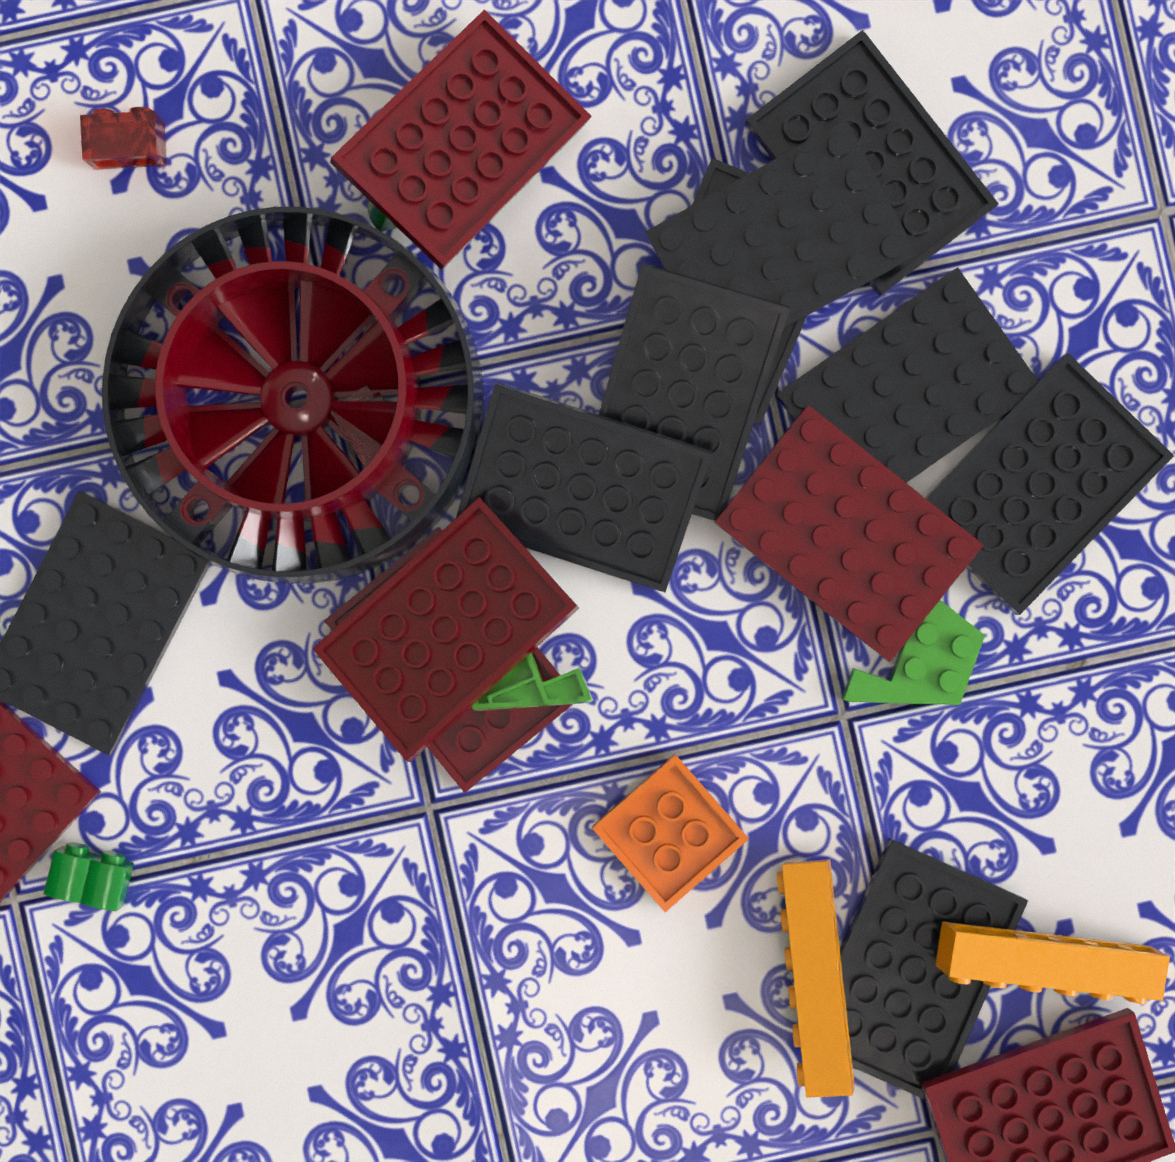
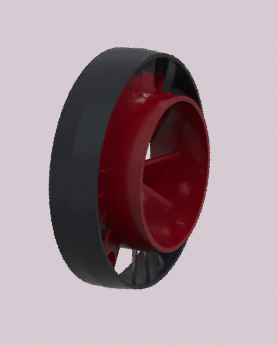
[102,207,484,584]

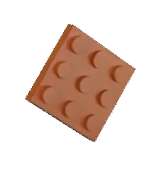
[592,754,749,912]

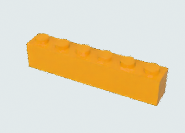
[777,859,855,1098]
[935,922,1170,1004]

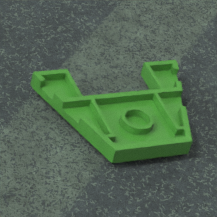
[842,600,985,705]
[472,652,593,711]

